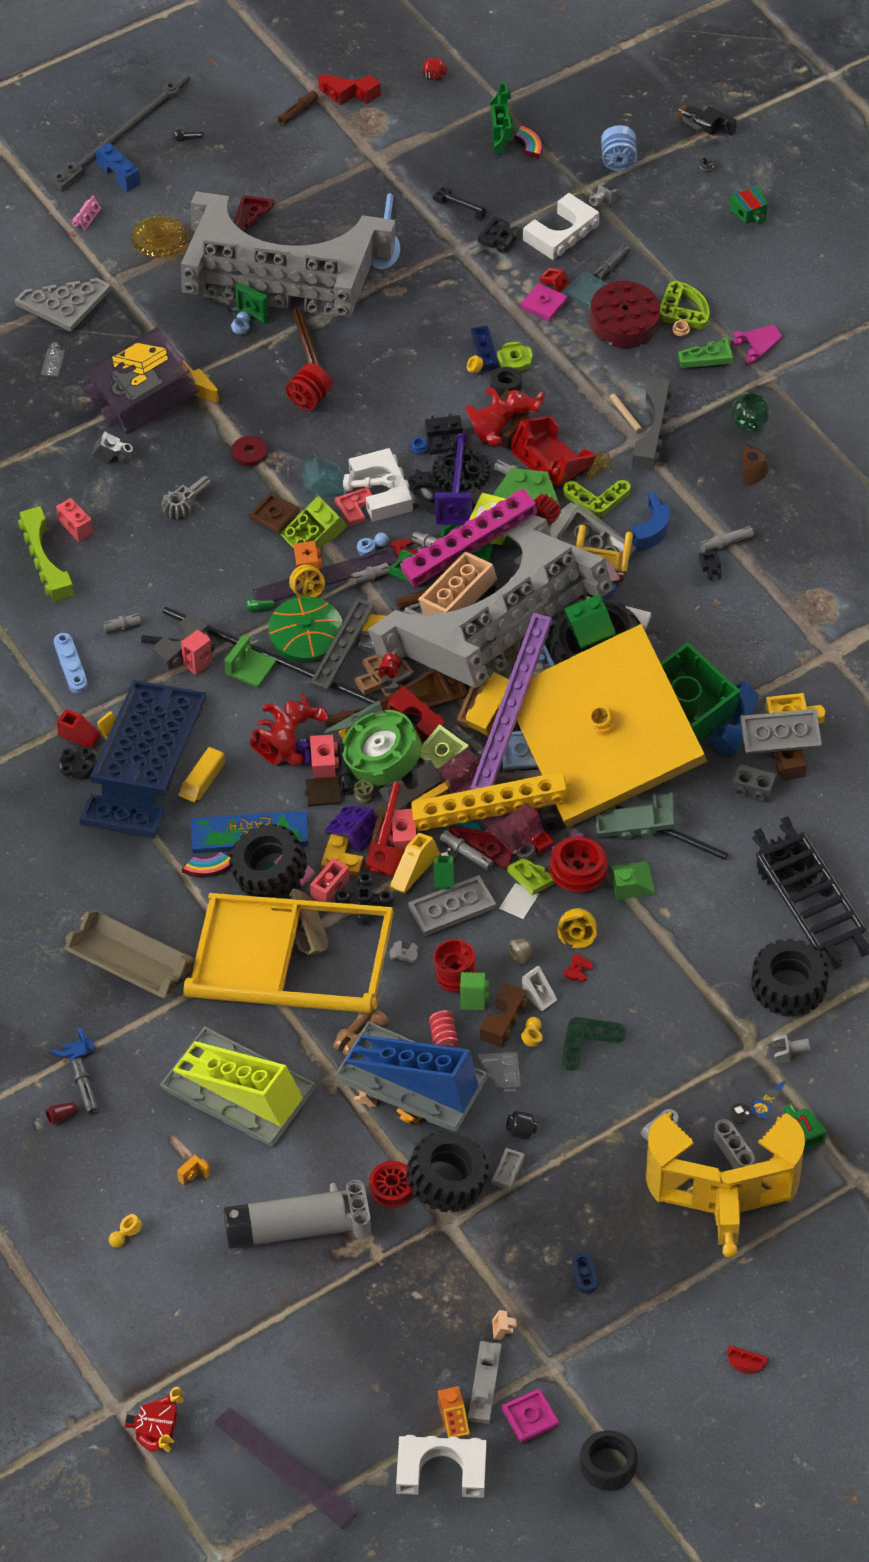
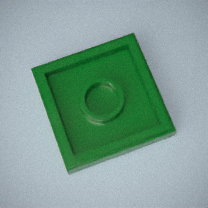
[235,283,269,324]

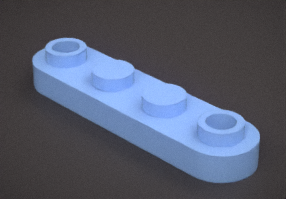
[54,633,88,694]

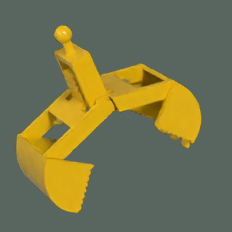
[646,1112,805,1258]

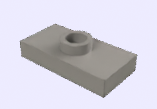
[491,1148,525,1191]

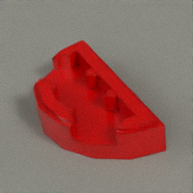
[727,1345,769,1374]

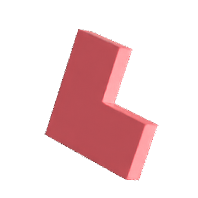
[335,488,372,527]

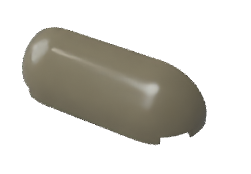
[289,888,329,955]

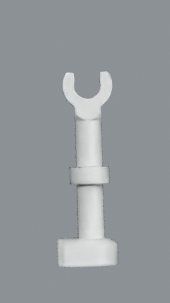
[343,473,396,492]

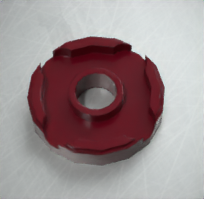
[232,435,268,466]

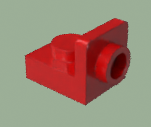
[539,268,570,293]

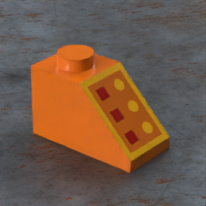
[438,1386,470,1438]

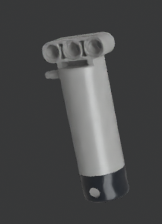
[223,1180,371,1249]

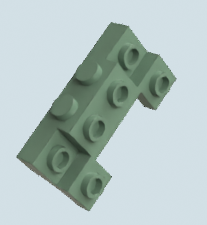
[596,792,675,839]

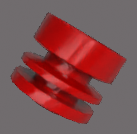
[285,363,333,411]
[433,939,478,993]

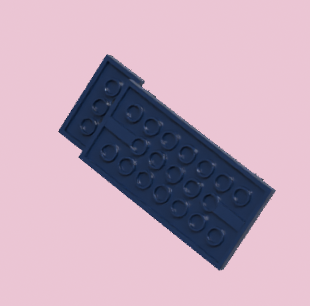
[80,680,206,838]

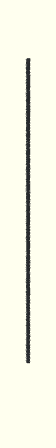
[163,607,728,860]

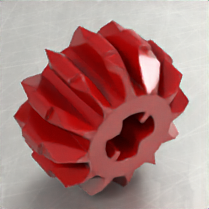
[533,494,561,525]

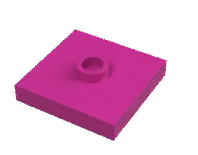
[520,283,568,321]
[501,1388,560,1444]

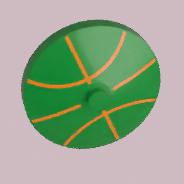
[269,596,343,662]

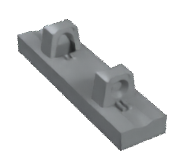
[468,1341,502,1424]

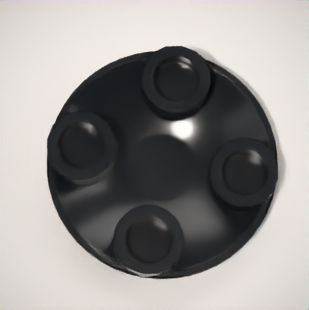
[59,747,97,779]

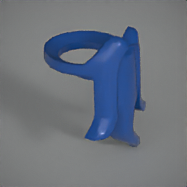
[50,1027,96,1062]

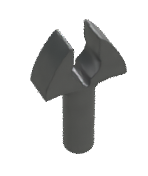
[380,670,412,693]

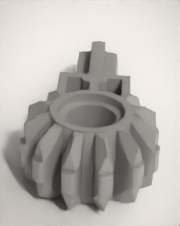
[161,476,211,520]

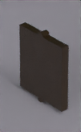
[305,777,341,807]

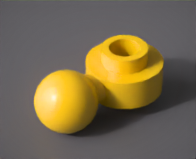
[521,1017,543,1047]
[109,1214,142,1248]

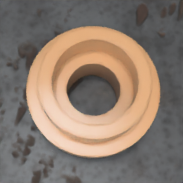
[672,320,690,336]

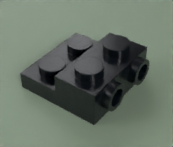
[425,413,466,455]

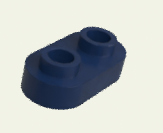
[572,1253,598,1294]

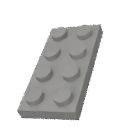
[740,709,822,754]
[408,875,496,936]

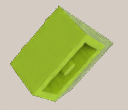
[280,496,348,548]

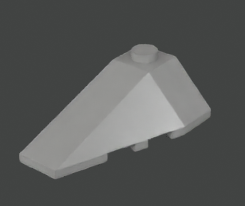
[557,505,636,558]

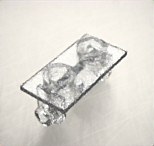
[41,342,65,377]

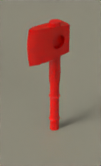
[365,782,404,878]

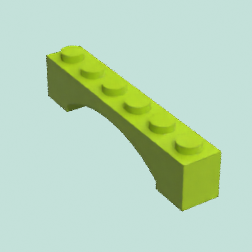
[18,506,74,602]

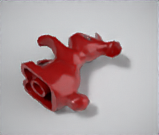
[465,388,545,448]
[249,693,328,766]

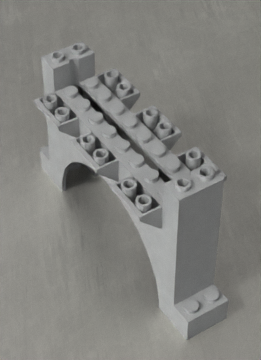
[181,191,396,317]
[368,515,613,688]

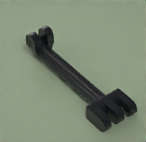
[432,186,487,221]

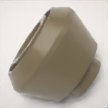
[508,939,534,965]

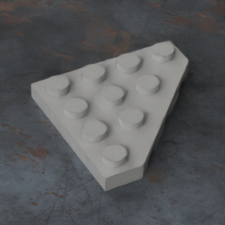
[14,278,112,332]

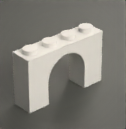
[523,193,599,260]
[349,448,415,522]
[396,1435,486,1498]

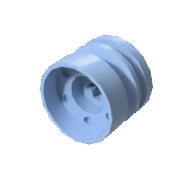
[601,125,637,171]

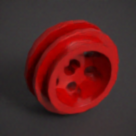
[549,836,608,893]

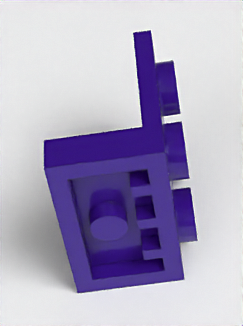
[325,805,378,851]

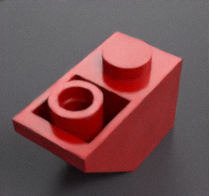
[56,709,101,749]

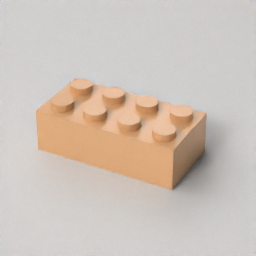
[418,551,497,615]

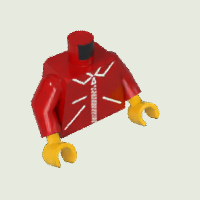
[125,1387,184,1452]

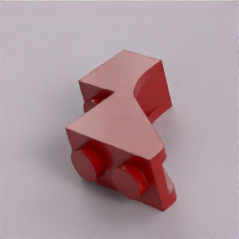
[318,74,381,105]

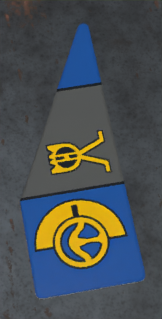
[749,1081,785,1119]

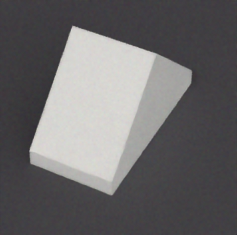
[522,966,557,1011]

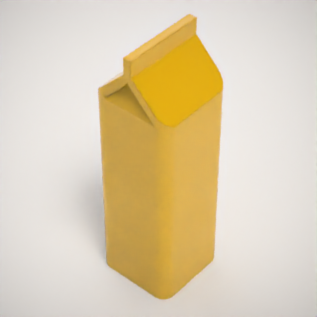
[178,747,226,803]

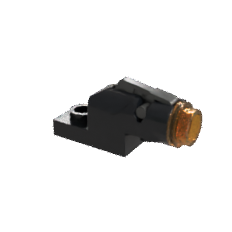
[678,104,737,136]

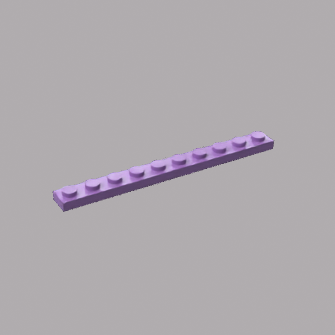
[471,613,552,790]

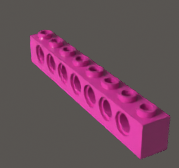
[400,488,538,588]

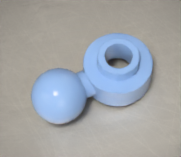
[231,311,251,335]
[357,532,389,557]

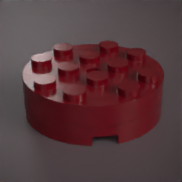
[589,280,660,348]

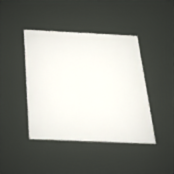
[499,883,540,919]

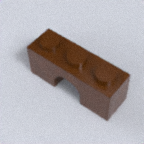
[480,983,528,1048]

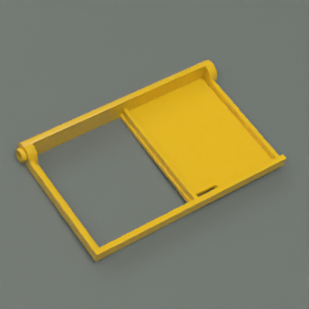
[184,893,394,1013]

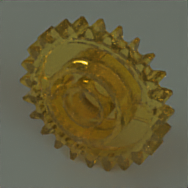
[131,213,186,258]

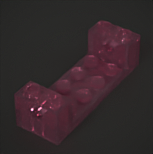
[437,747,544,854]

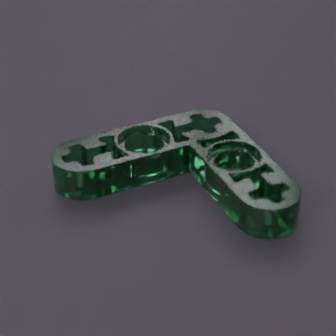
[562,1017,626,1071]

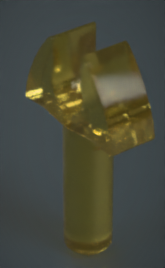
[587,451,610,479]

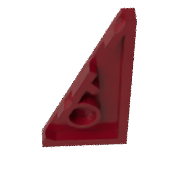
[233,195,275,232]
[449,825,516,871]

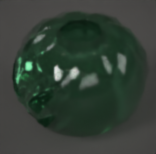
[731,392,770,431]

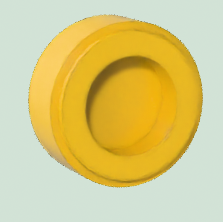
[467,355,483,374]

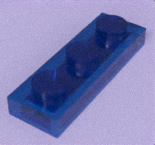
[471,326,499,370]

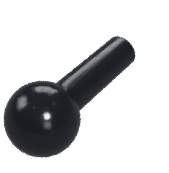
[173,129,204,141]

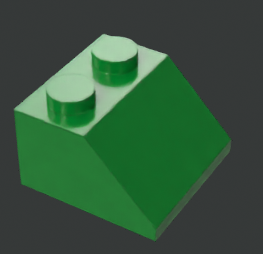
[564,594,616,649]

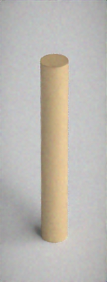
[610,393,643,433]

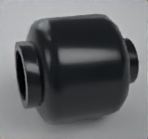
[537,804,563,832]
[506,1111,537,1139]

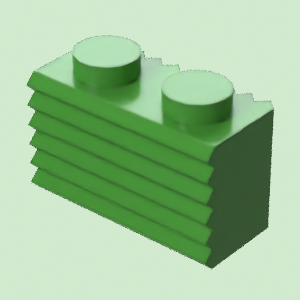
[460,972,489,1010]

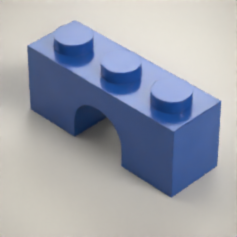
[96,143,141,192]

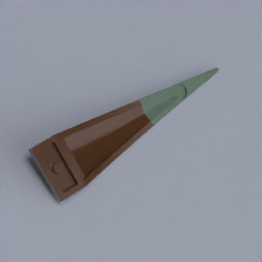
[325,669,468,734]

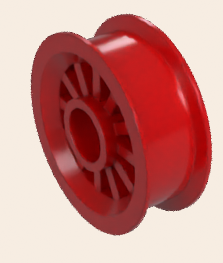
[369,1161,414,1209]

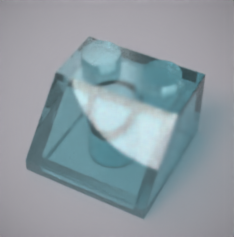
[300,453,346,498]

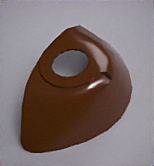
[742,445,769,486]

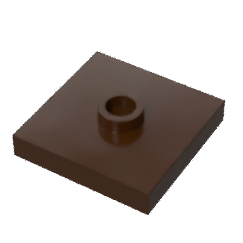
[249,492,300,534]

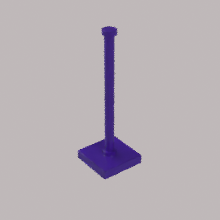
[434,433,473,525]

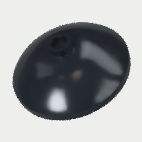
[409,483,452,514]

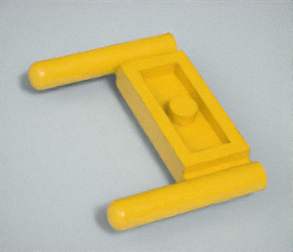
[576,525,633,572]

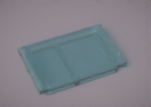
[562,272,607,310]

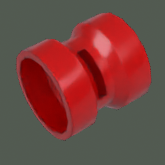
[378,653,401,678]

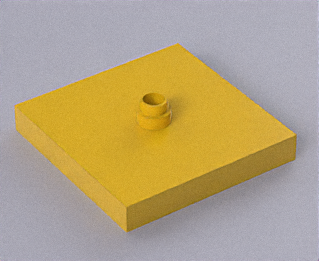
[503,624,707,828]

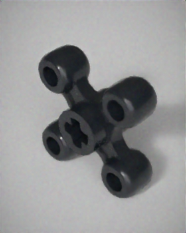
[335,872,394,926]

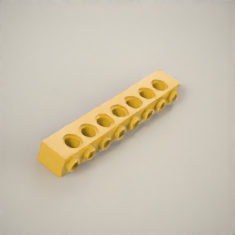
[411,771,569,832]

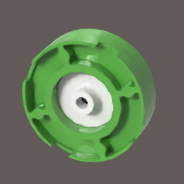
[342,710,422,786]

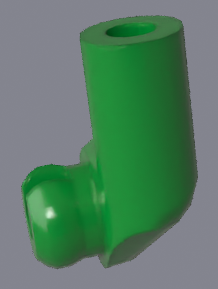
[246,598,274,612]

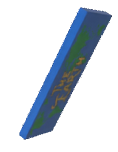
[191,810,309,853]

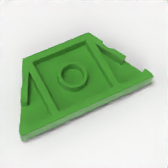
[493,468,560,506]

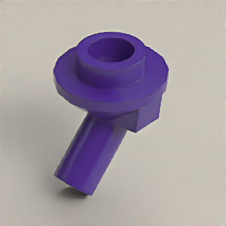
[295,738,311,765]

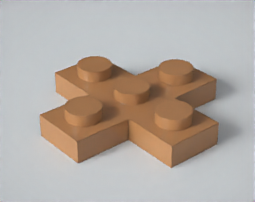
[355,654,414,696]

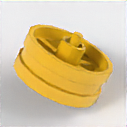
[289,564,325,598]

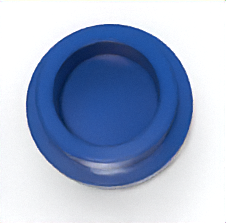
[410,437,428,454]

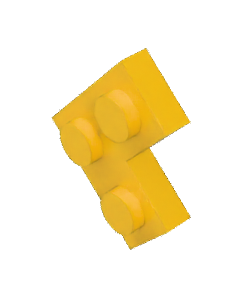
[321,834,363,876]

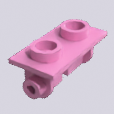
[72,195,101,231]

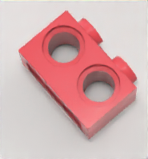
[56,498,94,542]

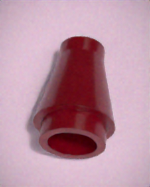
[45,1102,78,1125]

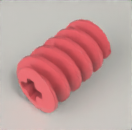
[429,1010,459,1048]

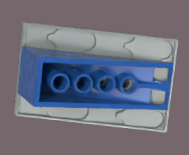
[335,1021,488,1132]

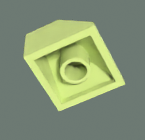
[420,724,472,775]

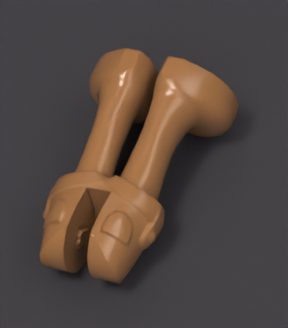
[333,1010,389,1056]

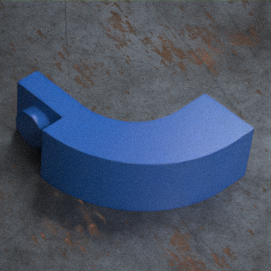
[632,492,670,551]

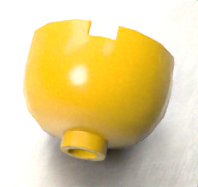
[557,908,597,949]

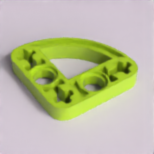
[659,281,709,329]

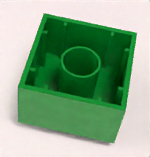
[660,642,741,742]

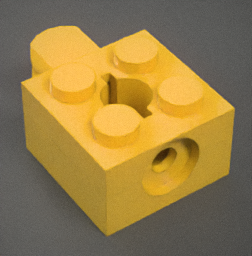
[765,693,825,724]

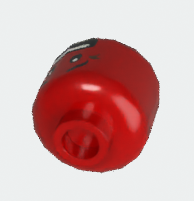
[423,58,447,81]

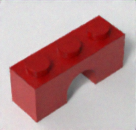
[387,686,445,741]

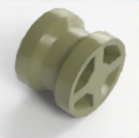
[354,780,374,804]

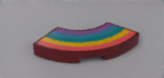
[515,125,542,159]
[182,851,231,878]

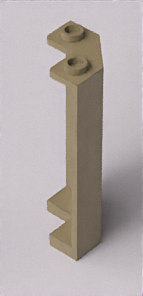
[64,909,194,999]

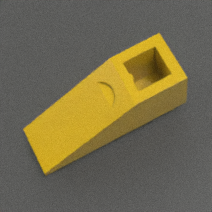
[390,833,440,893]

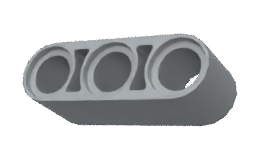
[714,1119,755,1169]

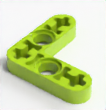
[563,480,631,518]

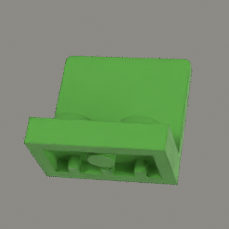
[224,635,276,687]

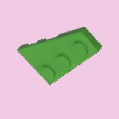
[678,337,733,368]

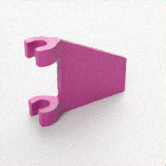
[732,325,782,364]

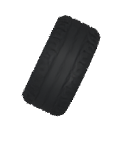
[580,1430,638,1491]

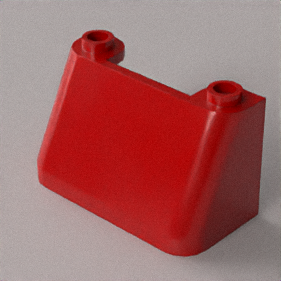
[511,415,596,487]

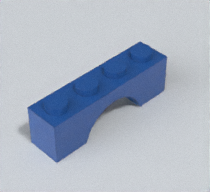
[709,681,759,756]

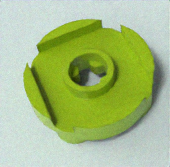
[497,342,532,372]

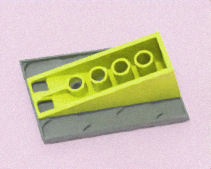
[160,1026,317,1147]

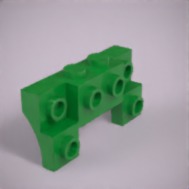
[490,82,515,154]

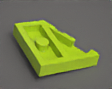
[507,859,556,896]

